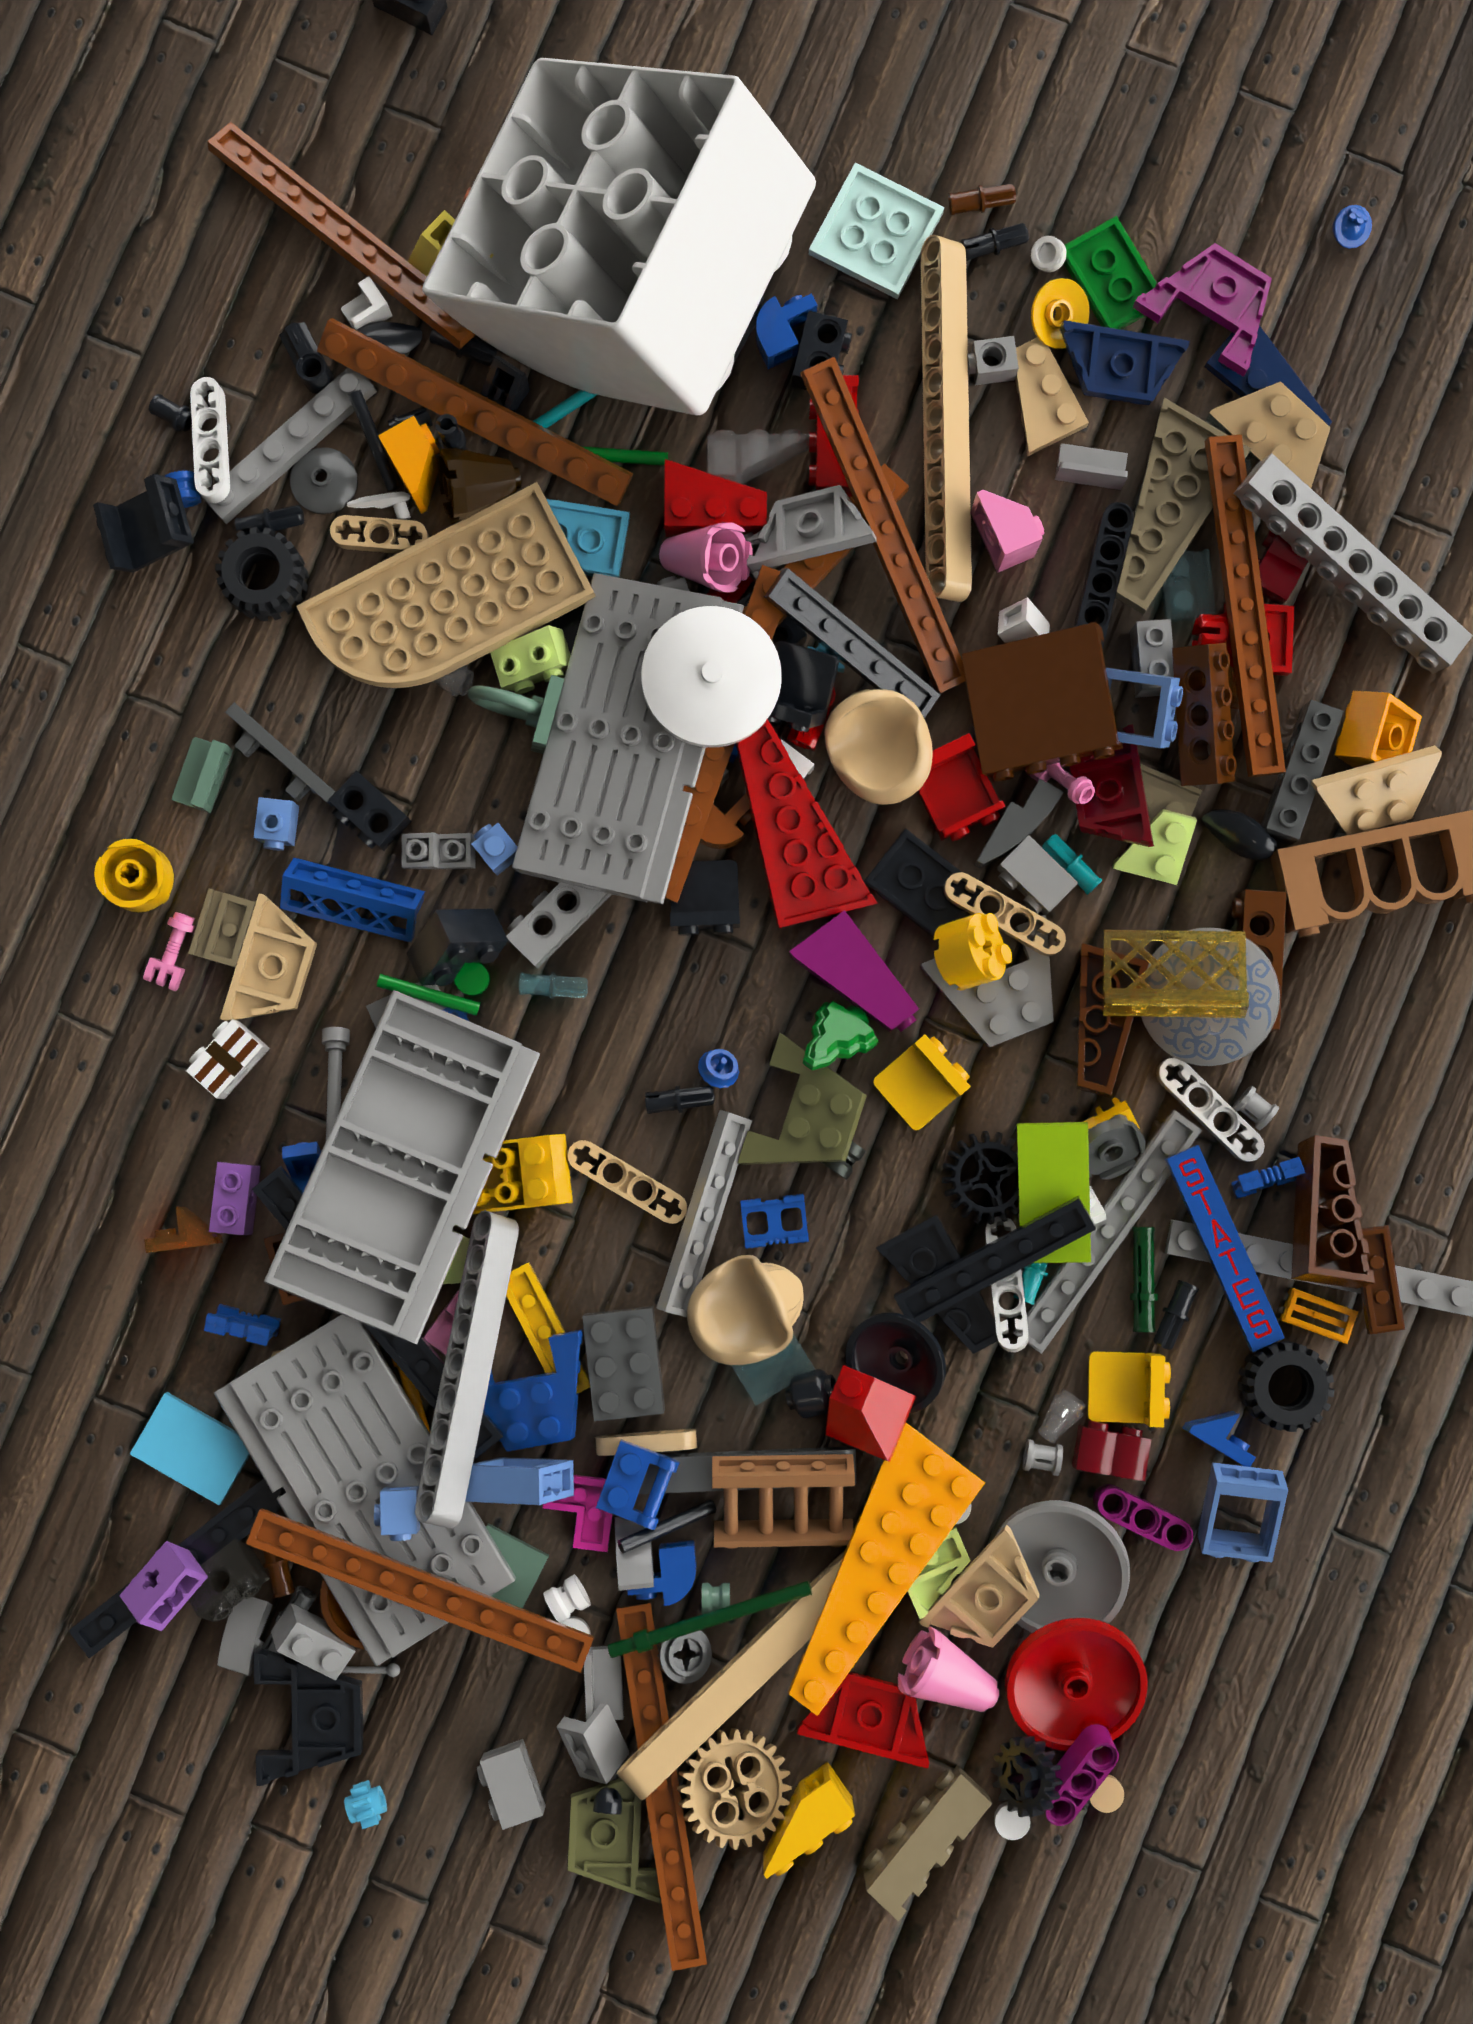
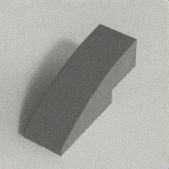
[974,779,1064,868]

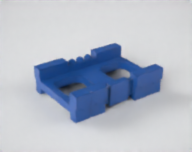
[1231,1157,1306,1199]
[740,1194,809,1249]
[204,1304,281,1346]

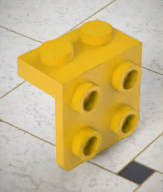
[873,1034,971,1130]
[1087,1351,1171,1428]

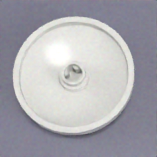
[641,606,781,747]

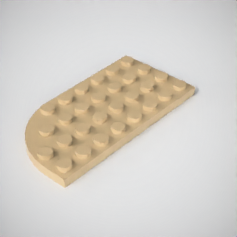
[296,482,596,688]

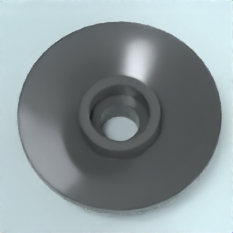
[290,448,358,514]

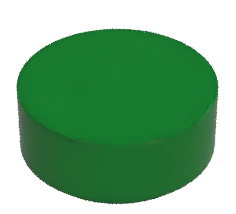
[454,963,490,996]

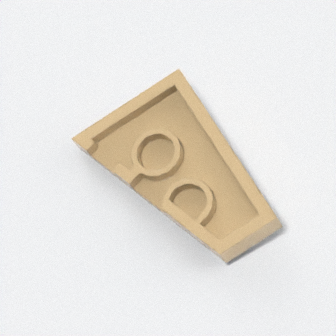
[1015,338,1089,456]

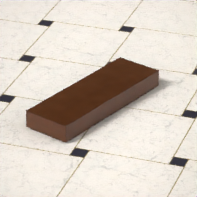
[1360,1225,1405,1334]

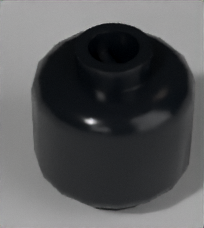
[785,1369,836,1418]

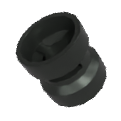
[821,1141,866,1180]

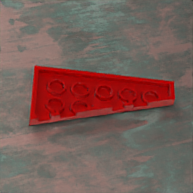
[736,719,878,928]

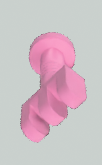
[1025,763,1095,804]
[143,912,196,992]

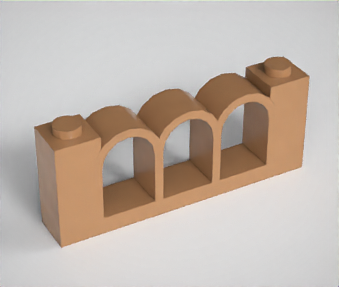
[1270,810,1473,938]

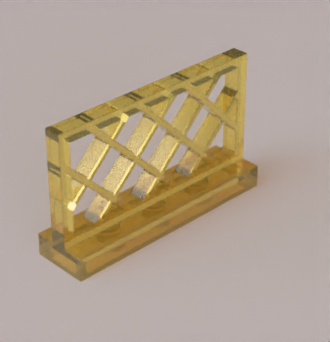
[1103,930,1249,1018]

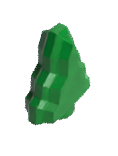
[802,1001,879,1071]

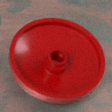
[1005,1618,1148,1751]

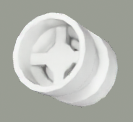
[543,1574,591,1623]

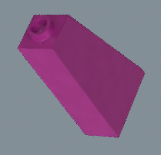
[789,910,919,1032]

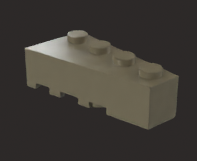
[863,1765,992,1922]

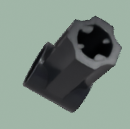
[279,322,334,394]

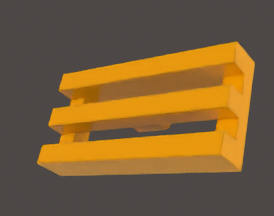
[1279,1287,1358,1344]

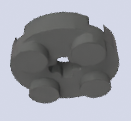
[1088,1114,1146,1179]

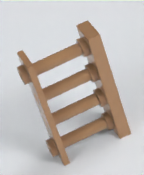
[712,1454,855,1549]

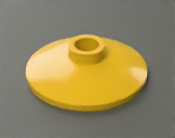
[1031,278,1089,349]

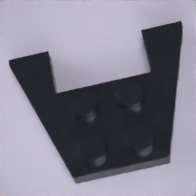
[254,1648,363,1786]

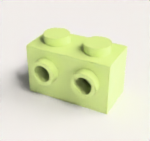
[490,625,571,694]

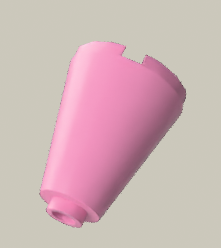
[659,522,753,592]
[898,1627,999,1712]

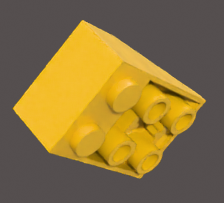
[473,1134,573,1214]
[763,1762,855,1879]

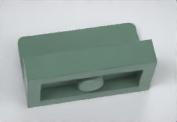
[172,737,233,814]

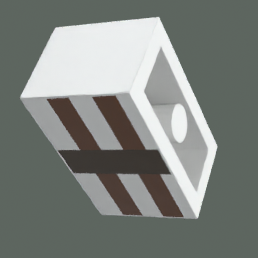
[186,1019,270,1099]

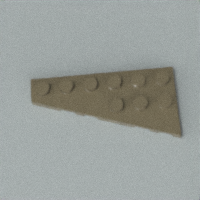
[1115,398,1251,615]

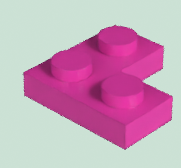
[543,1475,613,1552]

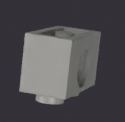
[1130,619,1174,698]

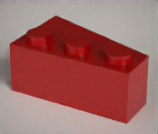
[809,375,859,497]
[664,459,767,537]

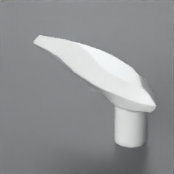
[347,491,411,520]

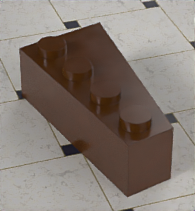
[1077,943,1149,1098]
[1291,1135,1375,1289]

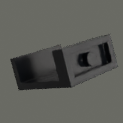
[93,474,194,573]

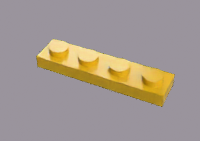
[506,1262,590,1393]

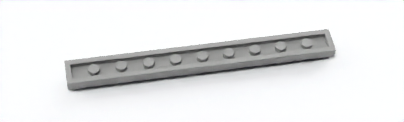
[1164,1219,1473,1317]

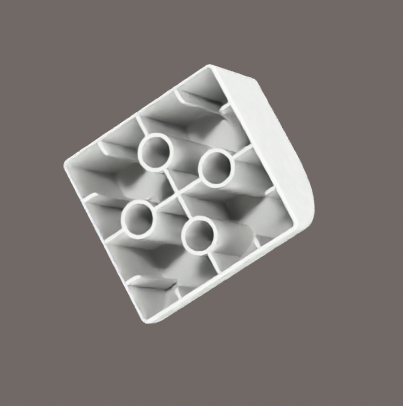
[422,58,816,415]

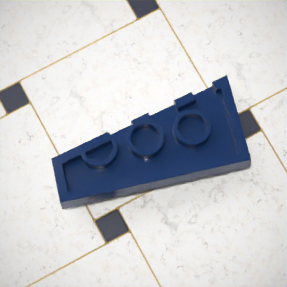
[1204,325,1332,426]

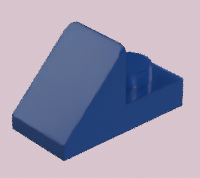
[1182,1411,1256,1467]

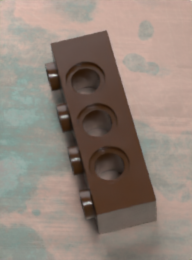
[1172,643,1237,786]
[1232,889,1287,1032]

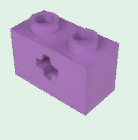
[209,1162,261,1235]
[119,1541,208,1631]

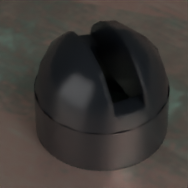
[593,1787,622,1814]

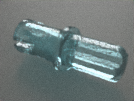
[519,972,588,1000]

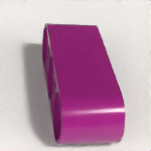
[1093,1484,1193,1551]
[1044,1724,1119,1826]

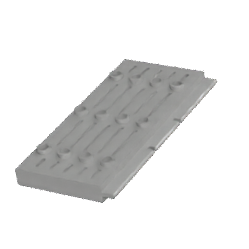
[512,573,744,904]
[264,990,540,1344]
[214,1315,516,1666]

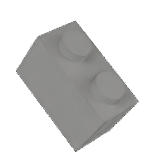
[996,835,1078,916]
[271,1603,356,1681]
[477,1739,546,1830]

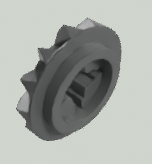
[657,1630,712,1684]

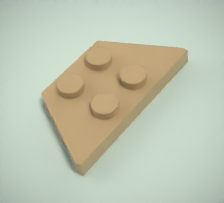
[1209,382,1331,488]
[1311,745,1442,835]
[220,893,317,1022]
[919,1525,1040,1648]

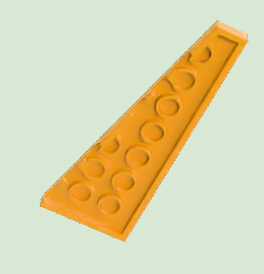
[788,1423,985,1716]

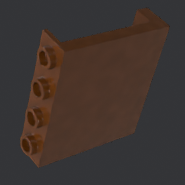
[962,622,1123,781]

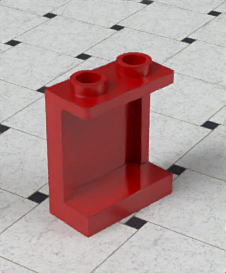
[917,733,1006,842]

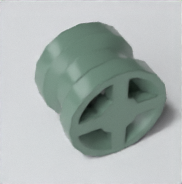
[701,1583,730,1614]

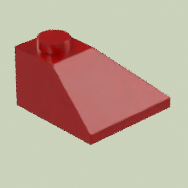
[825,1365,916,1462]

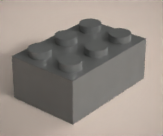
[582,1306,665,1422]

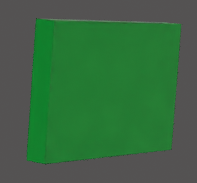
[1064,216,1157,329]

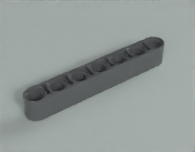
[639,1447,857,1494]

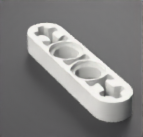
[190,377,230,503]
[1156,1057,1265,1162]
[985,1216,1029,1352]

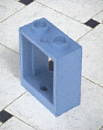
[1106,668,1183,748]
[465,1457,574,1505]
[1197,1462,1288,1562]

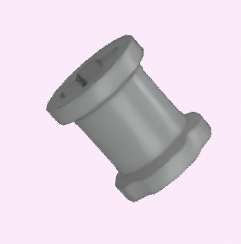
[1232,1085,1279,1131]
[1023,1439,1063,1476]

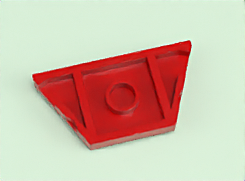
[797,1672,929,1769]

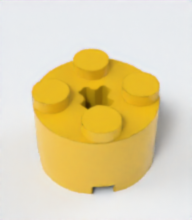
[94,839,174,912]
[934,913,1012,991]

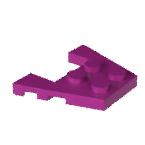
[1132,243,1272,377]

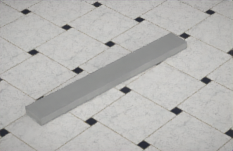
[1012,1110,1202,1354]

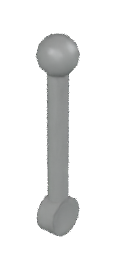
[341,1663,400,1677]

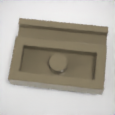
[1141,764,1202,823]
[188,888,256,968]

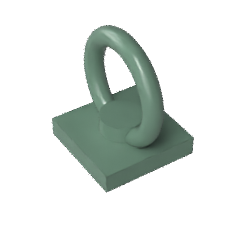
[467,675,564,754]

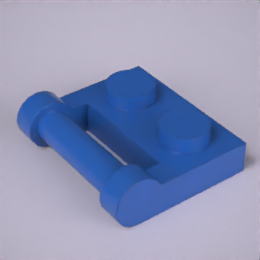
[596,1439,680,1530]

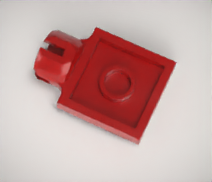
[1192,603,1294,676]

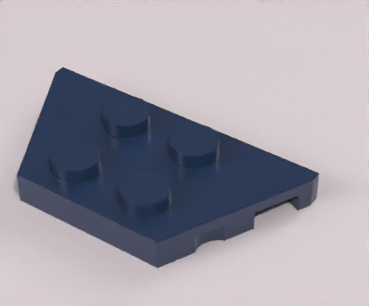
[1060,320,1190,405]

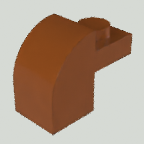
[700,792,753,849]

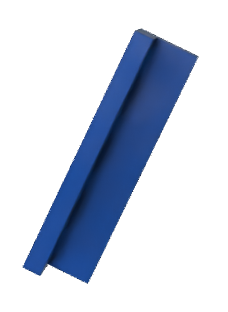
[280,858,425,942]

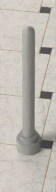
[322,1027,350,1140]

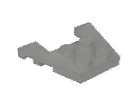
[920,915,1054,1048]

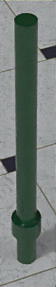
[608,1581,812,1658]

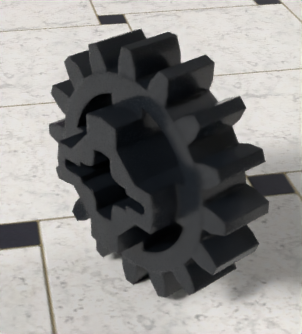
[991,1736,1063,1817]

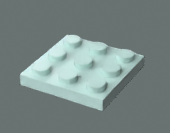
[808,163,944,299]

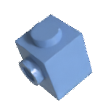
[254,797,299,851]
[471,823,517,876]
[374,1486,420,1541]

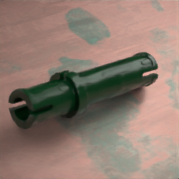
[1130,1227,1158,1332]

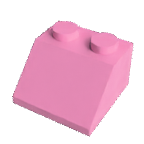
[971,490,1044,573]

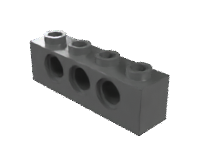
[1261,700,1344,845]

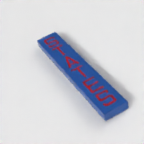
[1165,1145,1285,1352]

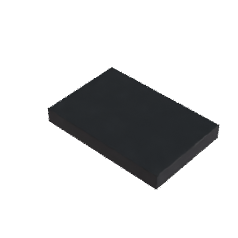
[864,828,982,942]

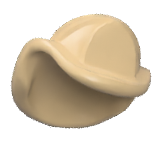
[825,689,933,805]
[687,1255,804,1365]

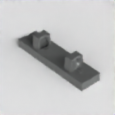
[225,702,336,807]

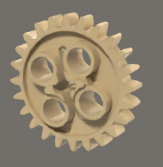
[677,1728,792,1850]

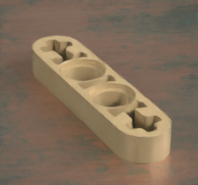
[944,872,1066,956]
[568,1140,688,1224]

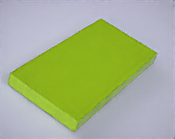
[1017,1122,1091,1263]

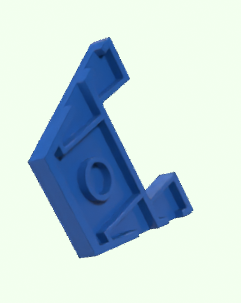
[484,1329,583,1451]

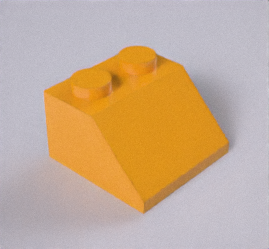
[378,416,440,514]
[1335,691,1422,768]

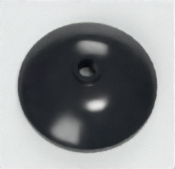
[845,1312,946,1414]

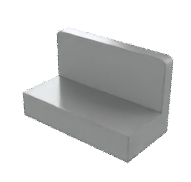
[1055,443,1128,490]
[584,1646,624,1722]
[557,1703,629,1785]

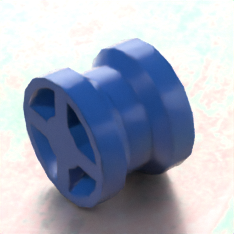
[165,470,202,508]

